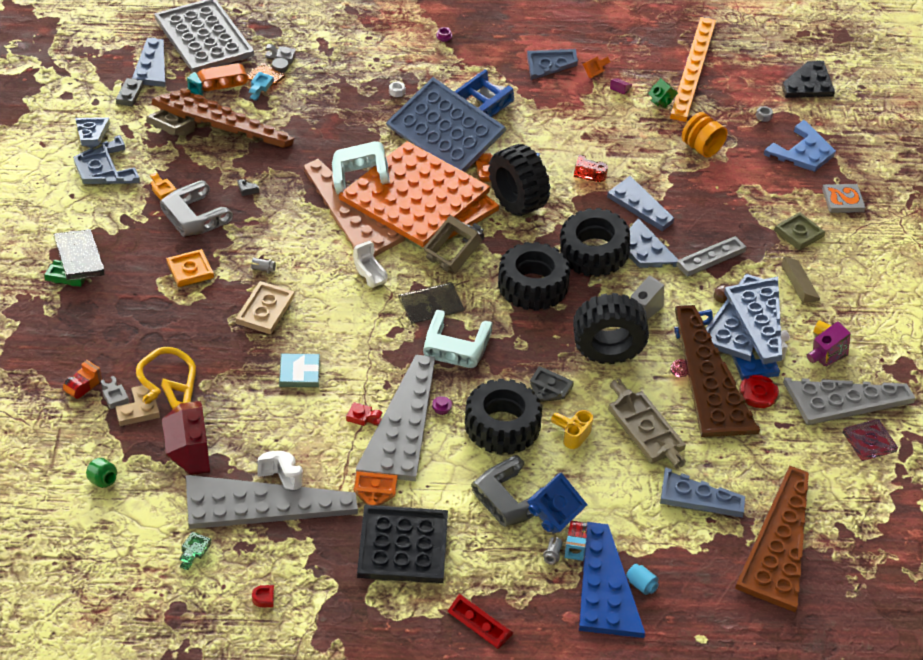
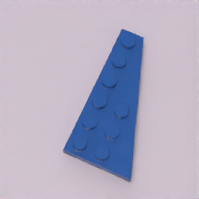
[579,522,645,638]

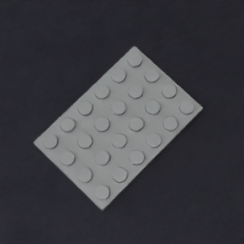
[154,0,254,73]

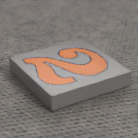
[822,184,865,213]

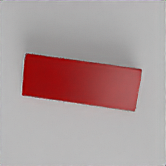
[447,594,514,649]

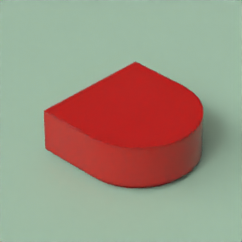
[252,585,274,608]

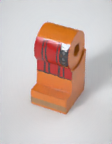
[63,360,102,399]

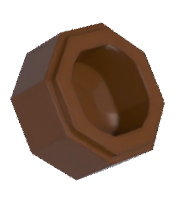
[713,285,728,303]

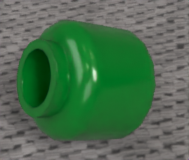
[86,458,117,488]

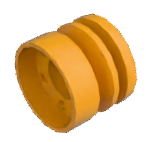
[681,112,728,158]

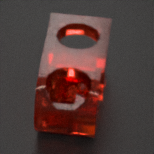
[573,154,608,182]

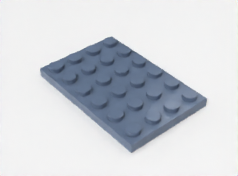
[386,77,506,172]

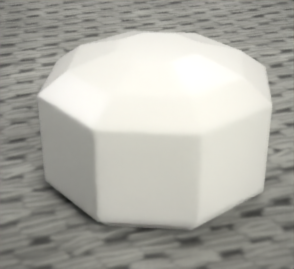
[389,82,405,97]

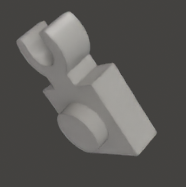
[101,376,129,409]

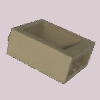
[423,215,483,274]

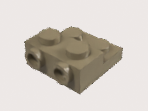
[146,109,196,136]

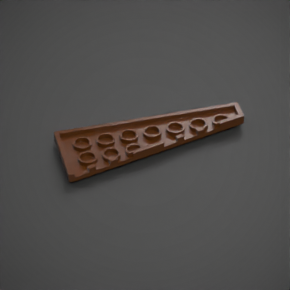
[675,305,760,437]

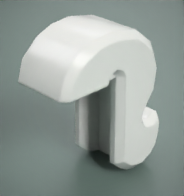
[353,241,388,288]
[257,451,303,490]

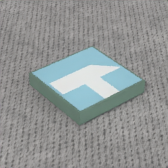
[279,353,320,387]

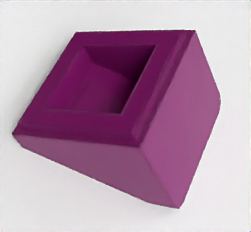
[610,78,632,95]

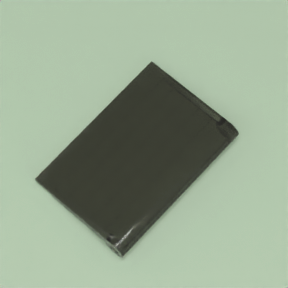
[398,282,465,324]

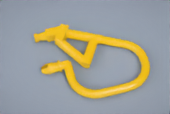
[136,347,196,410]

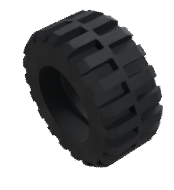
[488,144,551,216]
[560,208,630,277]
[498,242,570,311]
[573,293,649,364]
[465,379,543,455]

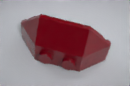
[162,401,210,475]

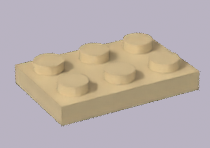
[236,281,295,334]

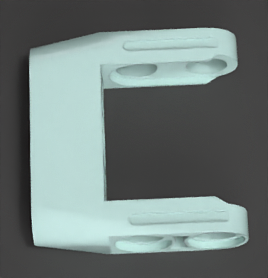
[332,142,390,195]
[423,310,493,368]

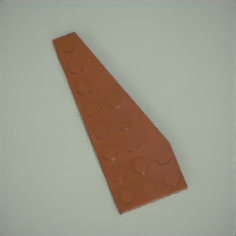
[151,88,295,148]

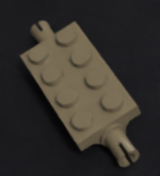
[608,378,686,469]

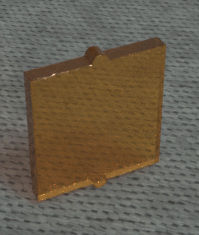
[247,63,285,88]

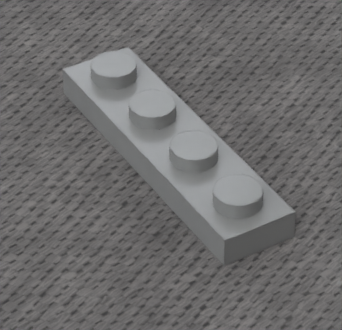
[676,236,746,277]

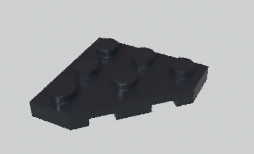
[782,60,835,98]

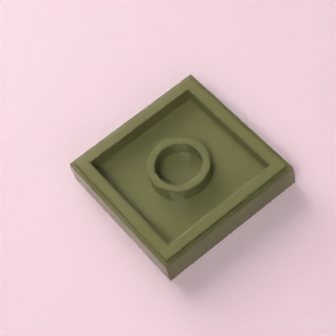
[774,212,825,251]

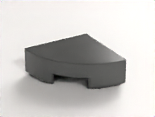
[237,180,259,196]

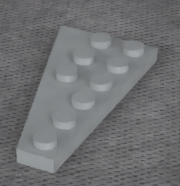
[783,378,915,425]

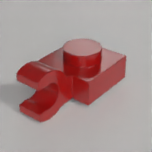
[346,402,383,426]

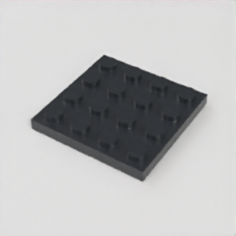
[357,505,448,584]

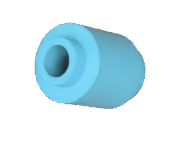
[626,564,659,595]

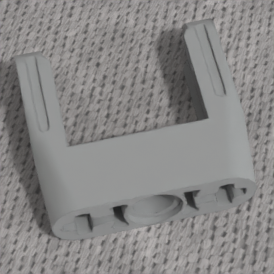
[160,180,233,237]

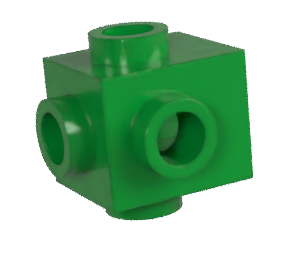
[648,78,678,108]

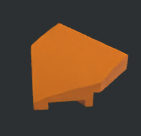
[354,471,398,506]

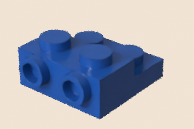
[527,473,588,533]

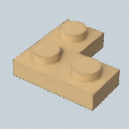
[115,385,160,426]

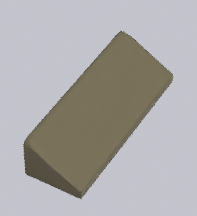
[781,256,820,303]

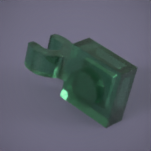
[180,532,211,570]

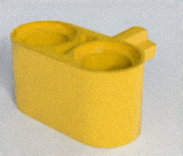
[551,410,593,449]

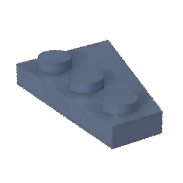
[527,49,578,80]
[75,117,110,148]

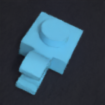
[249,71,274,101]

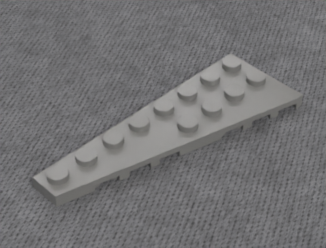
[356,355,435,481]
[186,475,358,529]

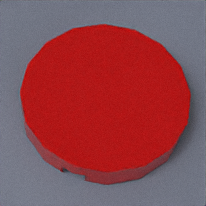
[739,375,779,408]

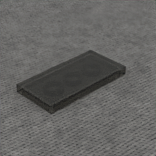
[53,229,105,280]

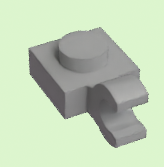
[266,44,296,64]

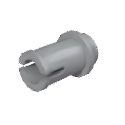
[251,258,276,274]
[543,537,563,565]

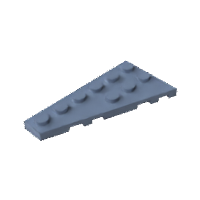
[705,274,763,362]

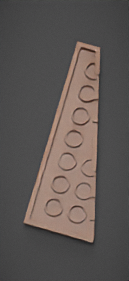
[304,159,405,257]

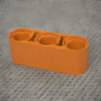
[197,64,248,91]

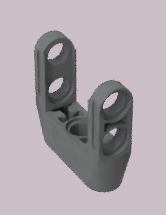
[471,455,534,527]

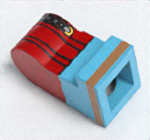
[564,521,587,561]

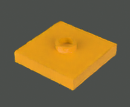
[166,249,214,287]

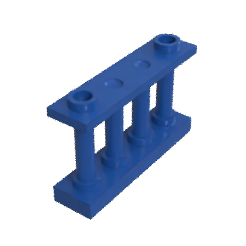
[454,69,514,117]

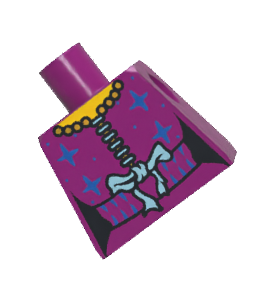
[807,321,851,366]

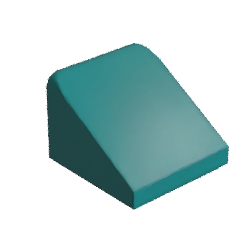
[187,72,203,96]

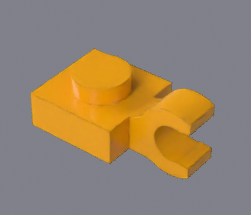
[150,173,176,200]

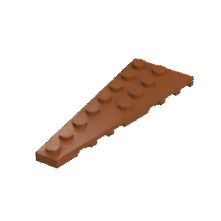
[735,465,809,612]

